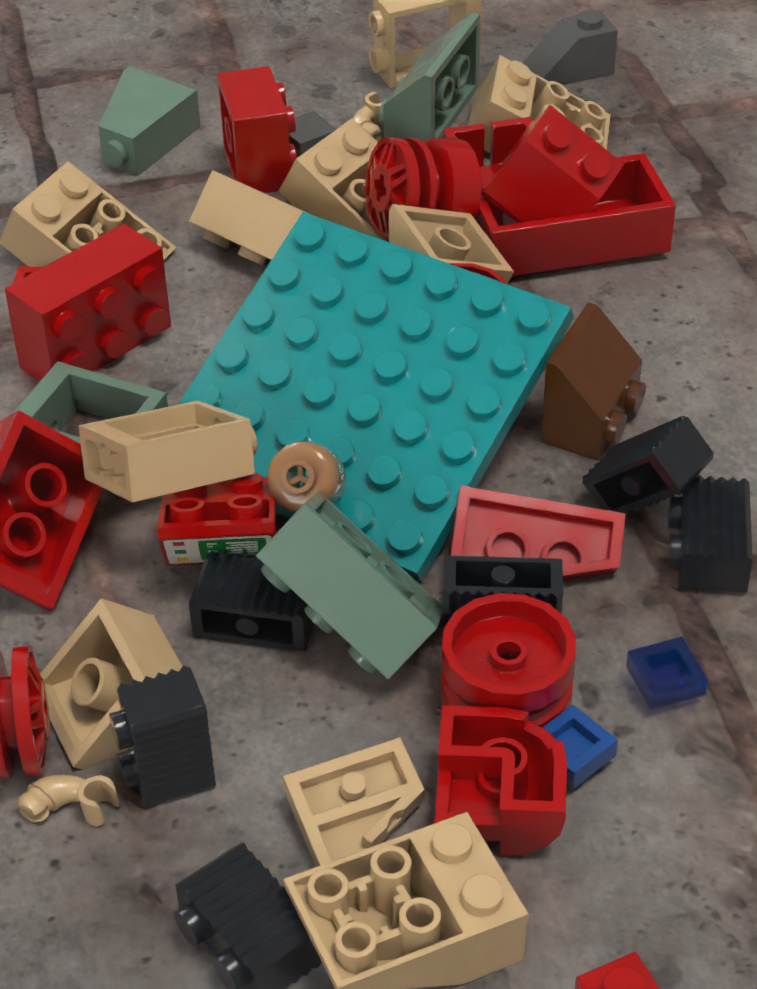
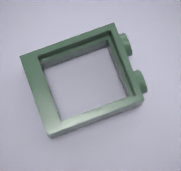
[12,361,168,497]

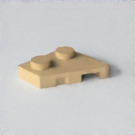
[283,737,424,867]

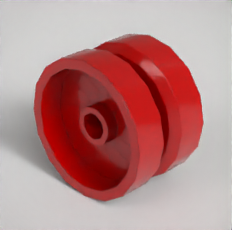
[441,593,576,727]

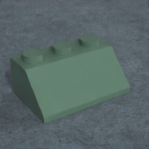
[379,12,480,141]
[256,491,443,679]

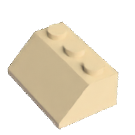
[189,170,307,266]

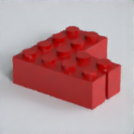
[443,117,676,278]

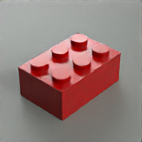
[4,223,171,382]

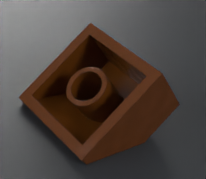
[541,302,646,461]

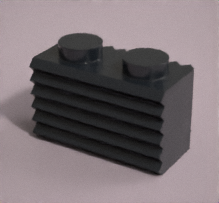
[582,416,714,515]
[668,475,753,593]
[189,551,314,651]
[443,555,563,630]
[109,666,216,807]
[174,842,322,989]

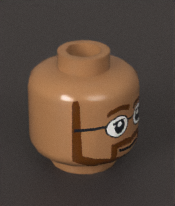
[267,441,346,514]

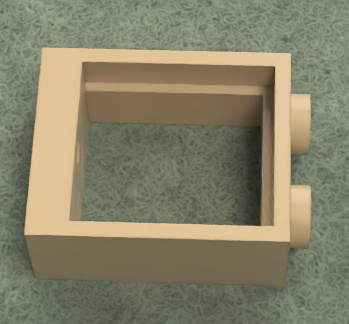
[368,0,482,88]
[79,401,257,502]

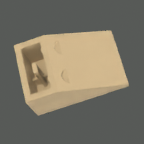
[468,55,611,153]
[279,118,389,242]
[0,161,177,267]
[283,812,529,989]

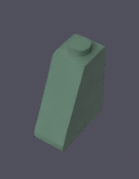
[98,66,201,176]

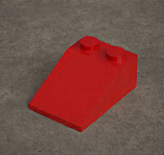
[0,410,103,611]

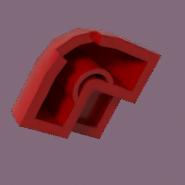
[434,705,567,856]

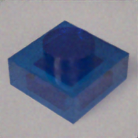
[626,637,708,710]

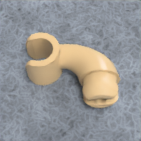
[353,92,383,142]
[17,774,120,827]

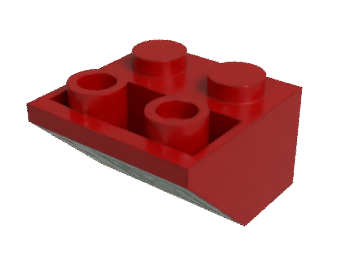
[157,473,278,566]

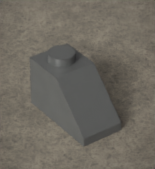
[523,10,618,85]

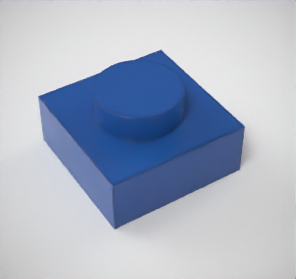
[542,705,618,789]

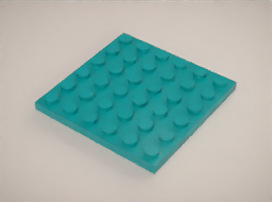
[178,212,574,583]

